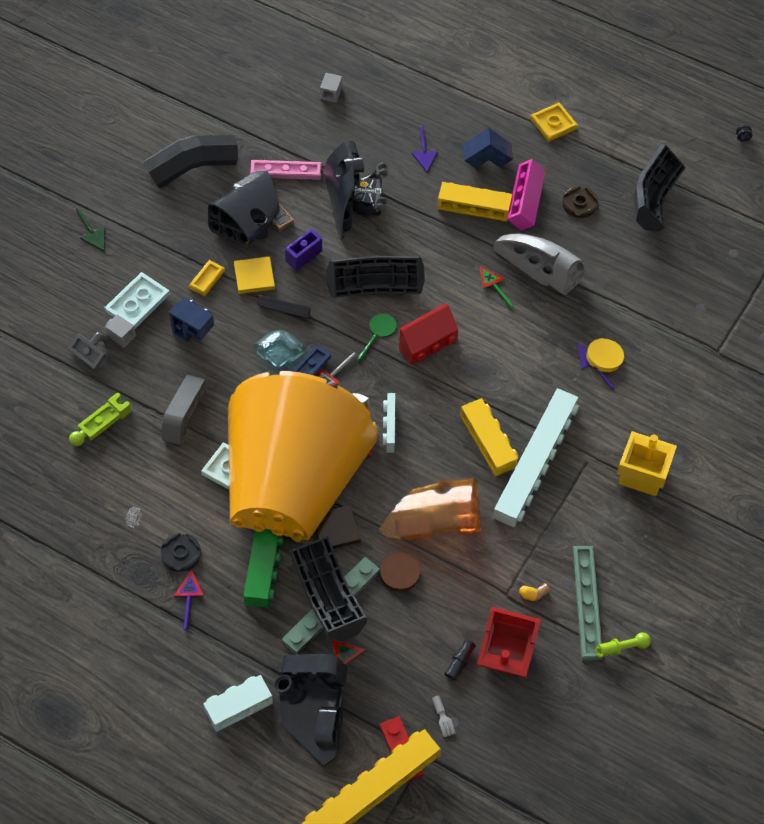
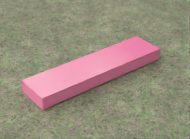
[250,160,321,180]

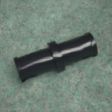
[444,639,476,681]

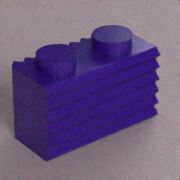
[285,229,322,271]

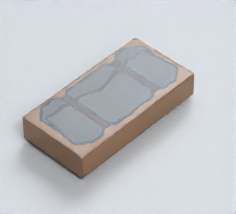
[271,202,294,232]

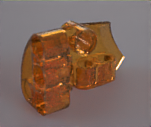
[379,478,481,541]

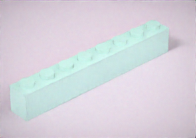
[493,388,579,528]

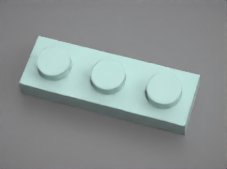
[383,393,395,453]

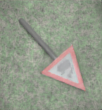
[317,353,356,387]

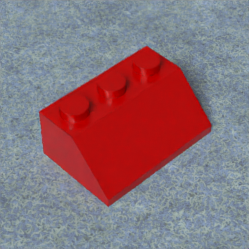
[399,303,458,365]

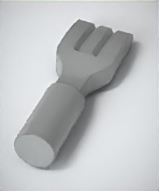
[432,696,456,738]

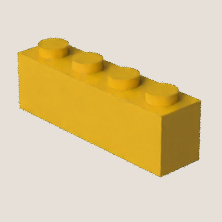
[438,182,512,221]
[460,398,518,477]

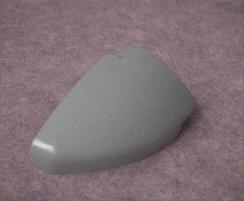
[493,234,586,296]

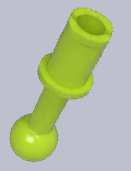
[596,632,651,658]

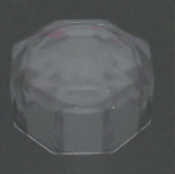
[125,506,142,528]

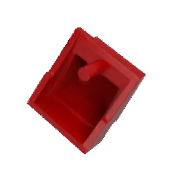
[477,607,541,678]

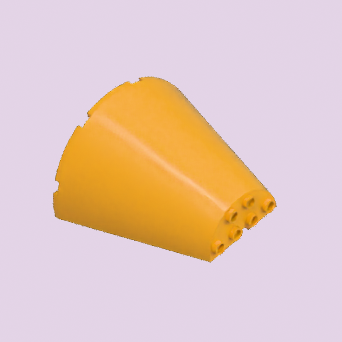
[228,371,378,540]

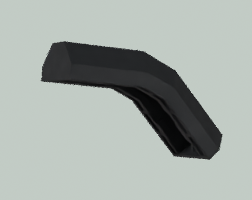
[144,135,238,188]
[634,144,686,231]
[326,256,425,298]
[289,536,367,642]

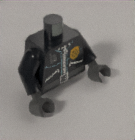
[348,163,388,216]

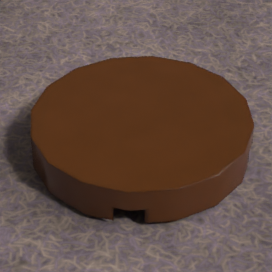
[380,552,420,591]

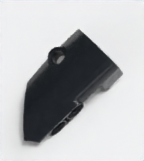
[208,171,280,246]

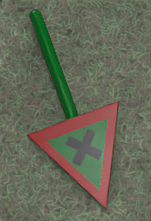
[479,266,514,308]

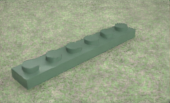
[282,557,380,655]

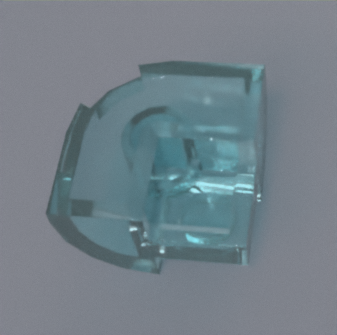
[253,330,306,368]

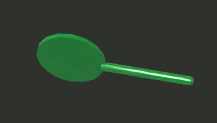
[358,314,397,361]

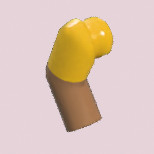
[519,583,550,602]

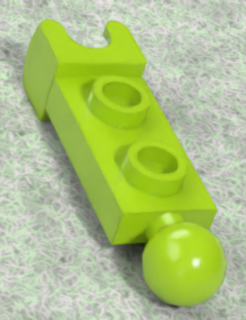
[69,393,132,446]

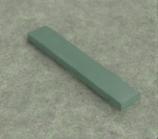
[572,546,603,661]

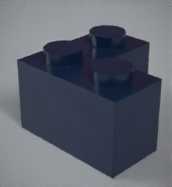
[463,128,513,168]
[169,297,214,342]

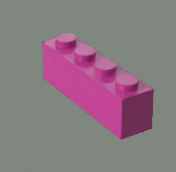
[507,159,546,231]

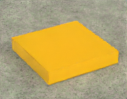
[530,103,578,142]
[234,257,275,294]

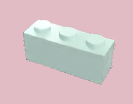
[203,675,273,732]

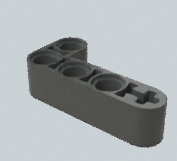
[162,375,206,446]

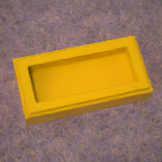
[189,260,225,297]

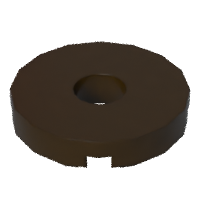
[562,186,598,218]

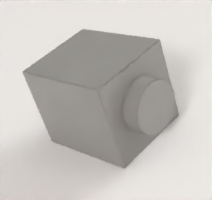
[320,73,342,103]
[105,314,136,348]

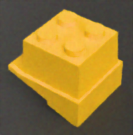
[617,431,677,496]

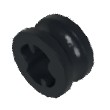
[736,125,753,141]

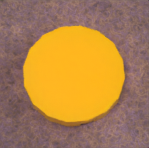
[586,338,624,372]

